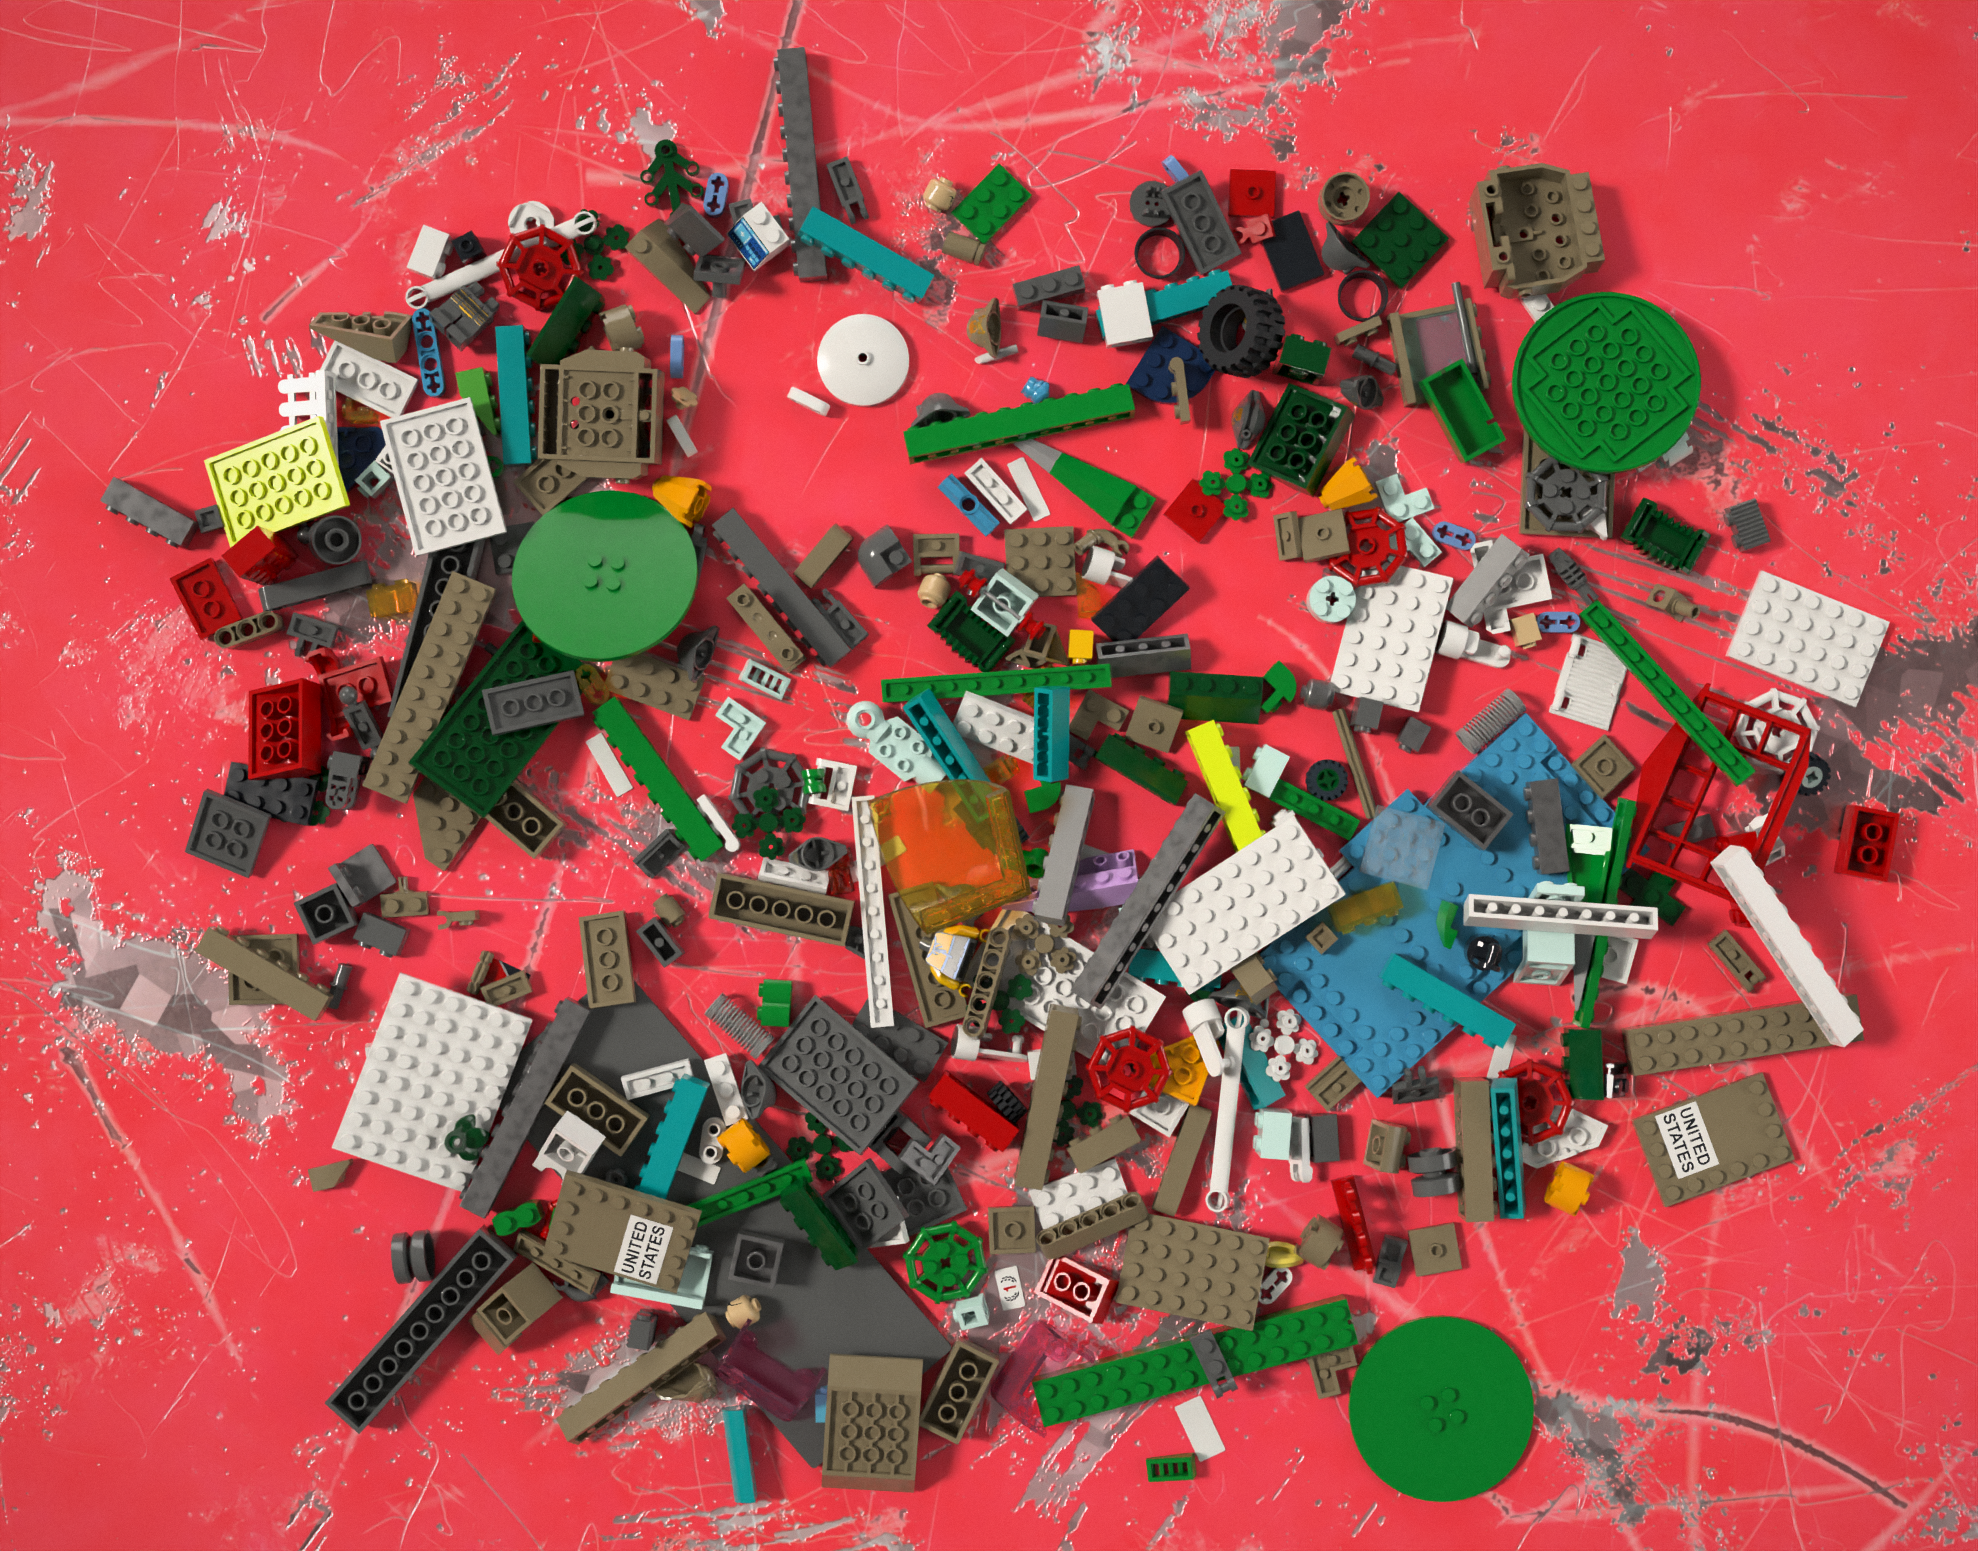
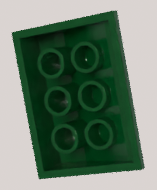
[1247,383,1355,497]

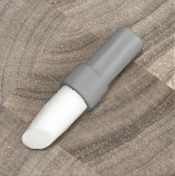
[974,344,1019,364]

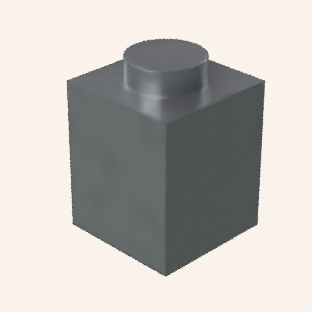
[1395,717,1431,754]

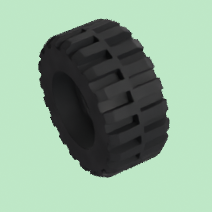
[1197,285,1286,378]

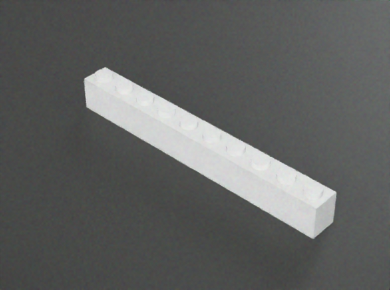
[1710,845,1864,1047]

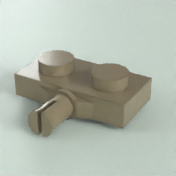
[380,876,430,918]

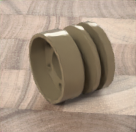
[1317,172,1370,226]

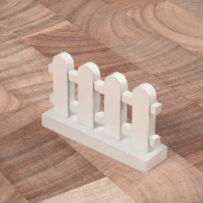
[278,370,339,465]

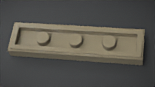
[513,1229,601,1295]

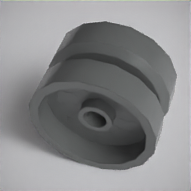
[391,1229,435,1285]

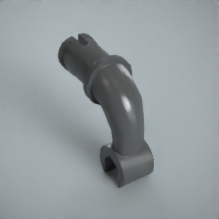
[553,1272,610,1303]

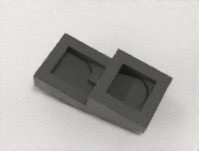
[1372,1234,1408,1288]

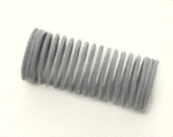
[1455,688,1526,754]
[704,993,774,1059]

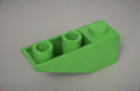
[455,367,501,438]

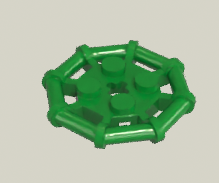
[903,1220,988,1304]

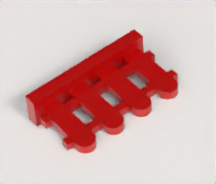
[1330,1174,1377,1275]

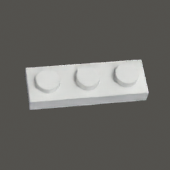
[964,458,1028,525]
[758,857,831,895]
[704,1052,749,1126]
[621,1058,694,1100]

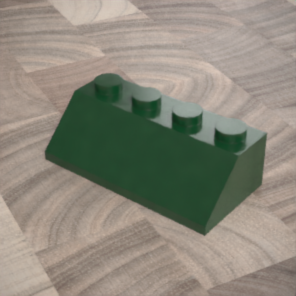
[526,276,605,366]
[1167,671,1263,724]
[1094,733,1188,806]
[780,1175,858,1271]

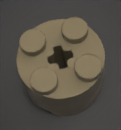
[599,304,645,351]
[1294,1214,1344,1270]

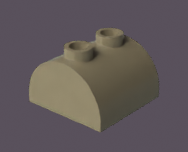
[1363,1119,1411,1174]

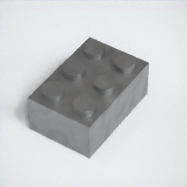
[1425,770,1513,851]

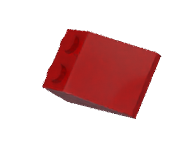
[1035,1255,1119,1324]

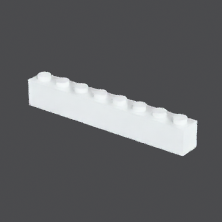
[1464,894,1658,939]

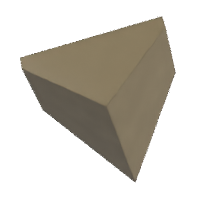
[1022,620,1070,666]

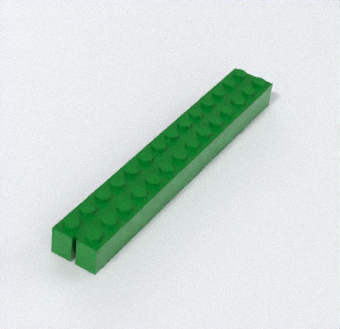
[1032,1294,1358,1427]

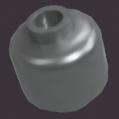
[1300,679,1335,710]

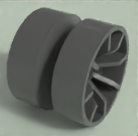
[307,515,362,564]
[1407,1147,1462,1197]

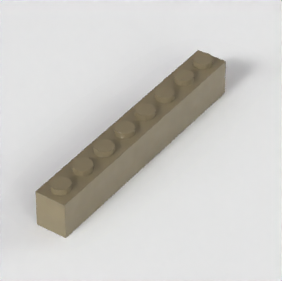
[1014,1003,1082,1190]
[556,1312,727,1445]

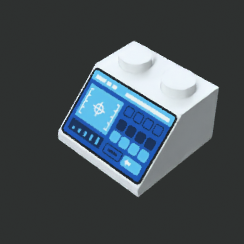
[727,202,791,271]

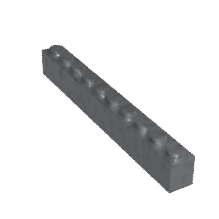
[774,47,828,283]
[1071,793,1226,1009]
[459,997,593,1218]

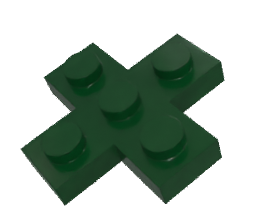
[1618,862,1686,926]

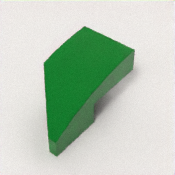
[1436,900,1459,949]

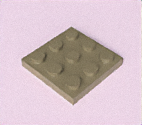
[1004,526,1077,597]
[228,934,300,1005]

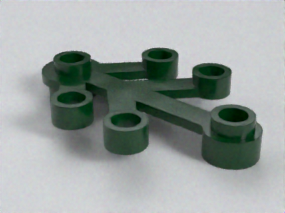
[640,139,704,217]

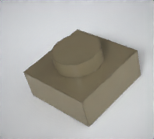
[1305,921,1338,954]

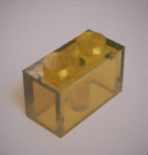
[366,579,418,619]

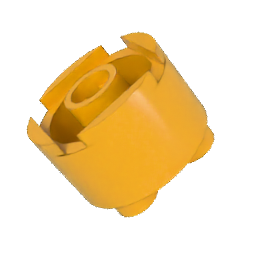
[717,1117,770,1173]
[1544,1161,1594,1217]

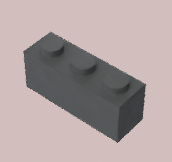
[1012,265,1086,311]

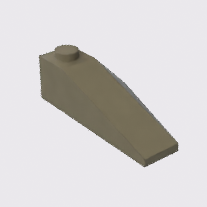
[625,218,711,314]
[309,312,413,363]

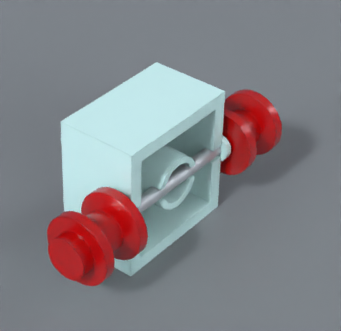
[958,568,1046,641]

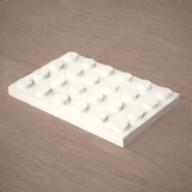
[380,397,507,557]
[1330,562,1454,713]
[1725,570,1890,708]

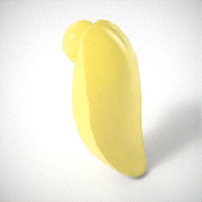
[1265,1241,1304,1268]

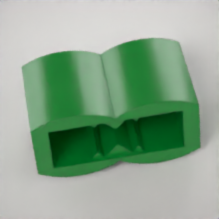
[757,979,793,1027]
[492,1199,545,1236]

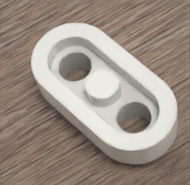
[699,1117,726,1164]

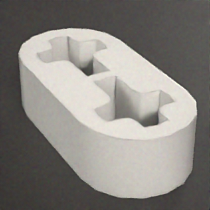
[787,387,831,416]
[666,415,698,458]
[1258,1268,1292,1304]

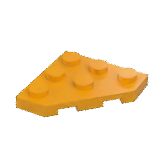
[1133,1035,1220,1107]

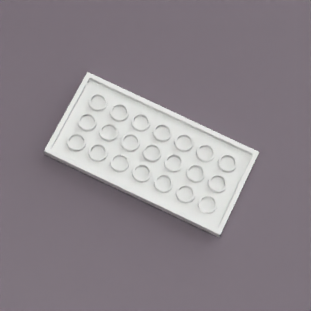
[1149,815,1346,995]
[964,909,1166,1065]

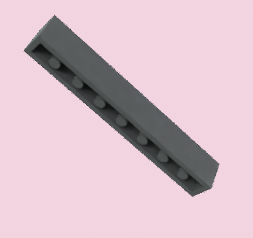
[712,508,852,668]

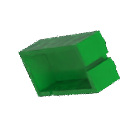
[1417,358,1506,464]

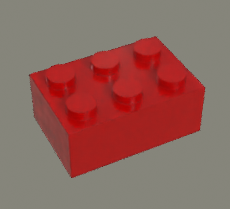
[1833,805,1900,882]

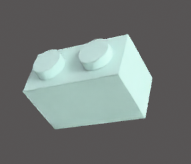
[1242,744,1290,798]

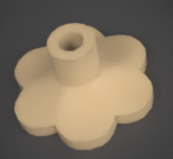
[671,387,698,410]

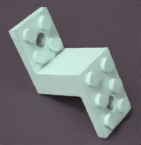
[1513,881,1585,986]

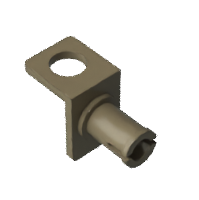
[1646,584,1700,622]

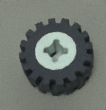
[1784,752,1831,796]

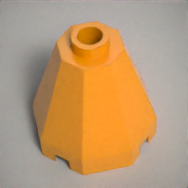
[1319,457,1378,510]
[652,475,712,528]

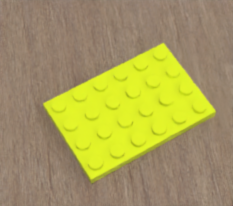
[204,416,350,548]

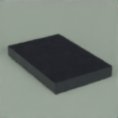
[1261,210,1324,292]

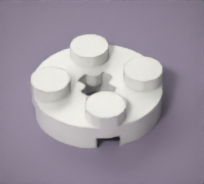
[508,201,555,234]

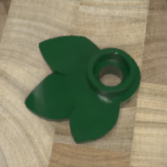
[444,1114,490,1161]

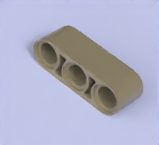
[794,523,854,589]
[214,611,284,649]

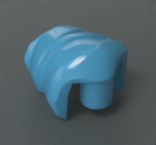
[1021,376,1049,404]

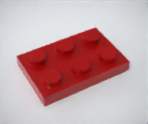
[169,558,243,640]

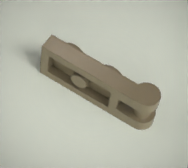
[1168,357,1191,425]
[1706,929,1766,994]

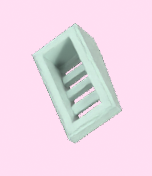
[738,659,791,700]

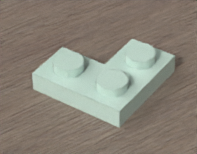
[1374,474,1435,522]
[1387,517,1442,568]
[715,697,766,761]

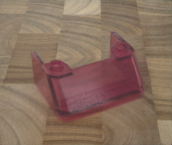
[713,1318,826,1422]
[990,1319,1095,1438]

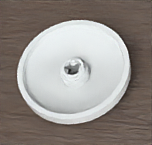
[817,314,909,407]

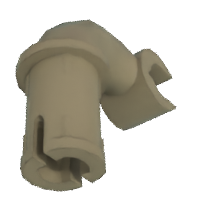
[1073,529,1129,558]

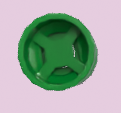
[801,768,827,795]

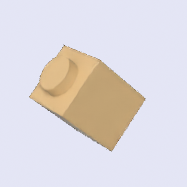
[1509,613,1542,649]

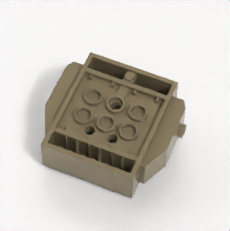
[1469,163,1605,299]
[538,347,665,484]

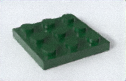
[1351,192,1449,290]

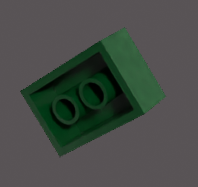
[1272,334,1332,386]

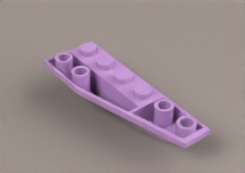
[1000,849,1139,912]

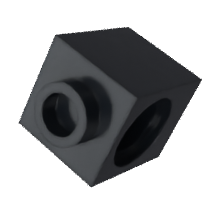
[451,230,487,266]

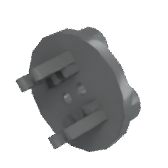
[1129,181,1171,227]

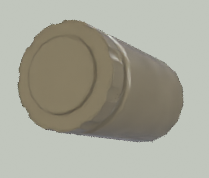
[942,231,986,266]

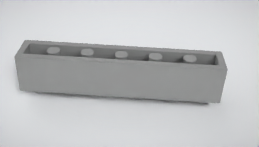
[1032,784,1095,926]

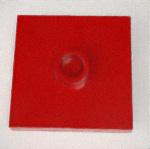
[1228,169,1276,218]
[1163,478,1225,544]

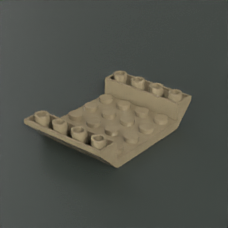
[822,1353,923,1493]

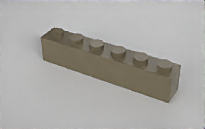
[195,925,334,1021]

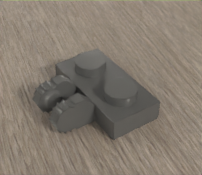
[286,612,339,657]
[1391,1066,1439,1105]

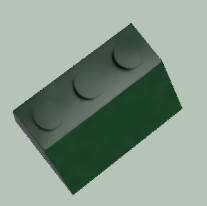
[1560,1026,1604,1100]

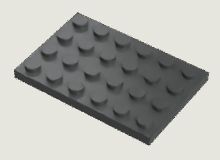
[758,995,920,1155]

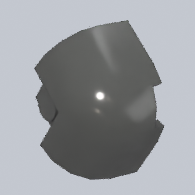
[858,524,912,589]

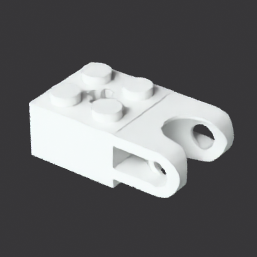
[533,1110,606,1185]

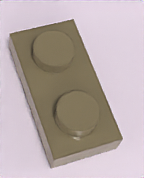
[1334,316,1382,347]
[1273,511,1303,561]
[480,970,533,1006]

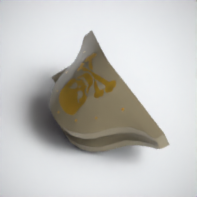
[966,298,1001,358]

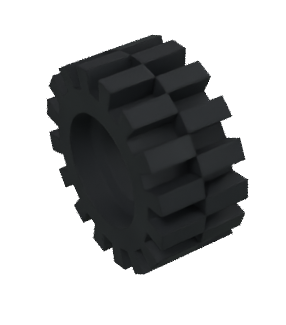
[987,1080,1028,1124]

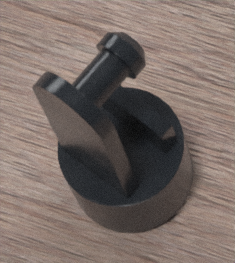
[1464,934,1502,972]

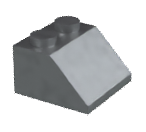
[664,203,725,257]

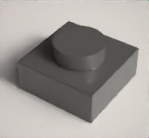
[194,504,224,534]

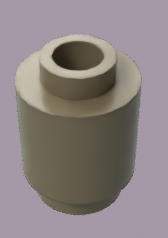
[653,893,686,928]

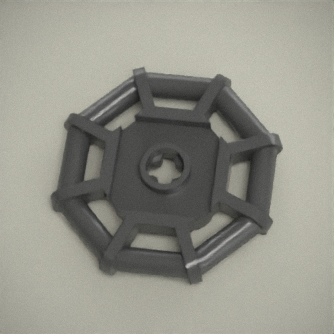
[1524,456,1609,534]
[728,747,809,833]

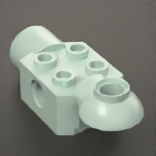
[846,701,947,794]

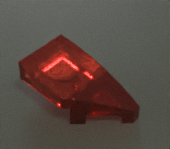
[828,847,855,895]

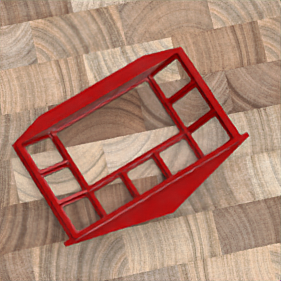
[1626,683,1811,903]

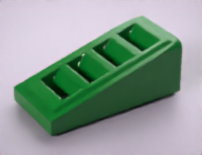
[1146,1453,1197,1482]

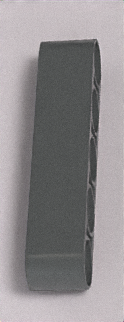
[258,561,373,612]

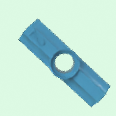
[937,473,1000,537]

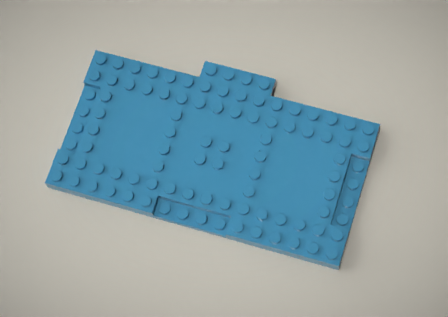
[1259,713,1650,1098]

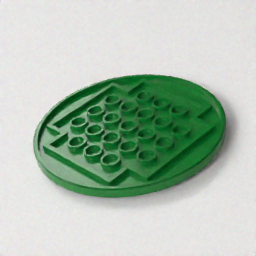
[1512,292,1701,474]
[512,490,698,662]
[1348,1315,1534,1502]

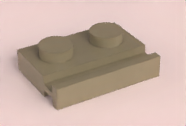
[1304,1056,1361,1112]

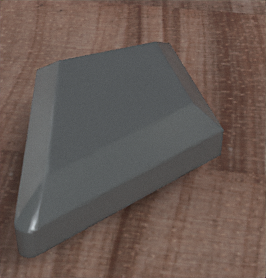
[845,925,865,959]

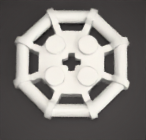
[1733,688,1820,774]

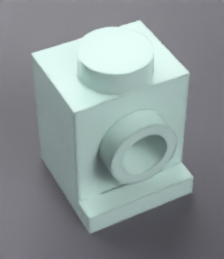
[355,461,395,498]
[953,1293,990,1330]

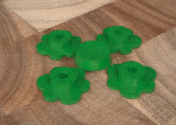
[1199,448,1272,521]

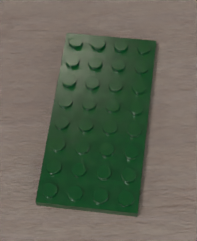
[408,620,597,819]

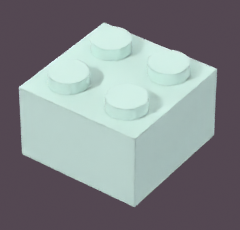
[1253,1107,1292,1160]

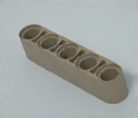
[962,927,1012,1040]
[1152,1105,1212,1217]
[1036,1192,1148,1259]

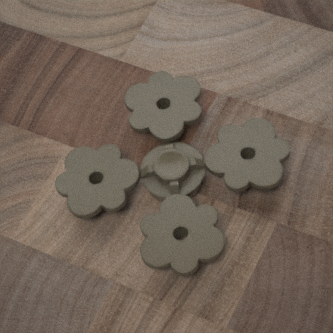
[1013,914,1076,976]

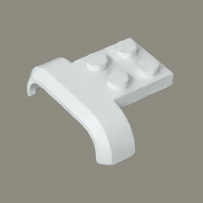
[1470,540,1552,634]

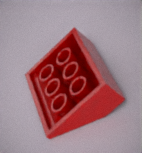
[248,678,321,780]

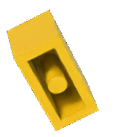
[1068,629,1094,665]

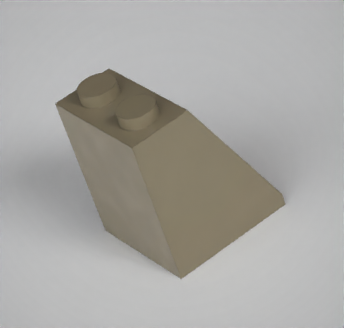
[477,1262,563,1345]

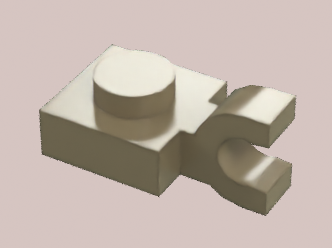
[437,910,480,930]

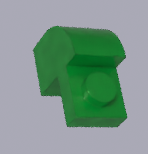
[1261,660,1296,714]
[1024,781,1061,813]

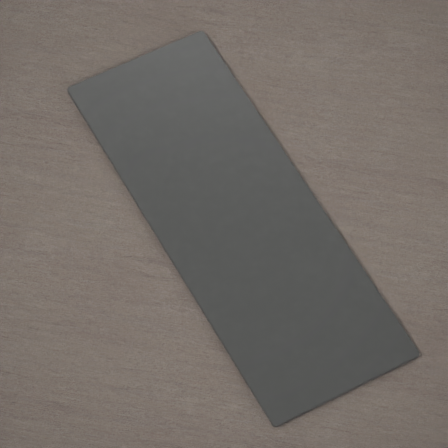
[499,980,951,1468]

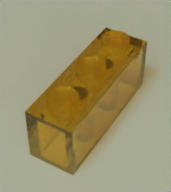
[1327,881,1404,935]

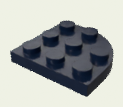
[1126,326,1216,404]

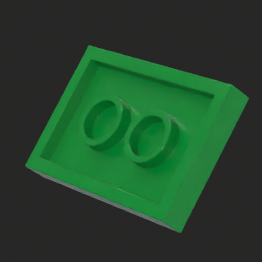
[951,164,1032,244]

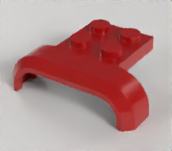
[305,647,393,741]

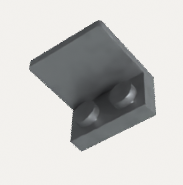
[328,844,397,907]

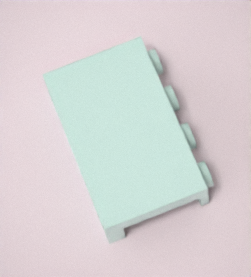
[610,1244,714,1310]

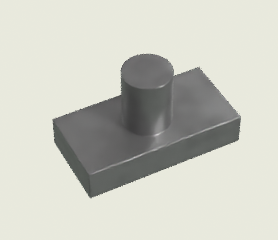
[1664,814,1717,849]

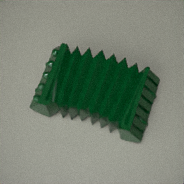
[1620,497,1711,576]
[927,590,1016,672]

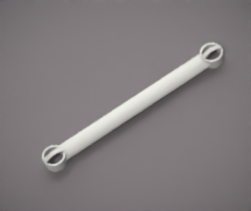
[405,211,597,309]
[1205,1006,1250,1212]

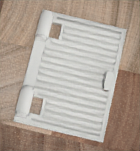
[1549,633,1627,731]

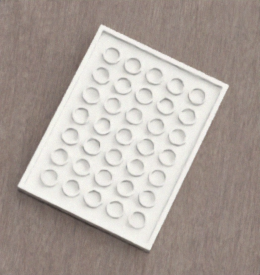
[332,972,533,1192]

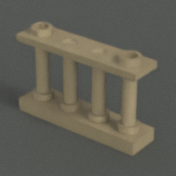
[726,584,807,673]

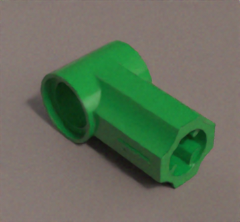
[1001,846,1049,879]

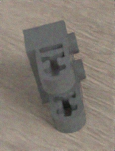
[325,751,371,810]
[869,1109,932,1175]

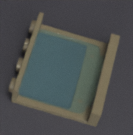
[1386,298,1491,407]

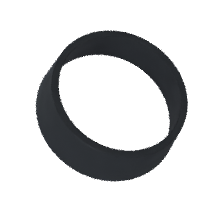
[1134,227,1185,279]
[1338,270,1388,321]

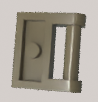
[913,533,960,576]

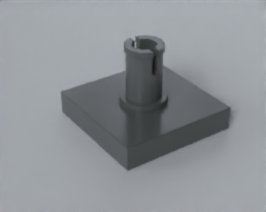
[694,254,746,298]

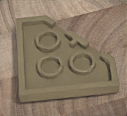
[413,777,482,871]

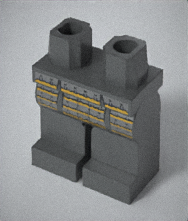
[429,282,500,352]

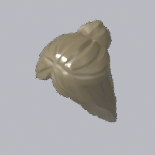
[654,1361,718,1403]

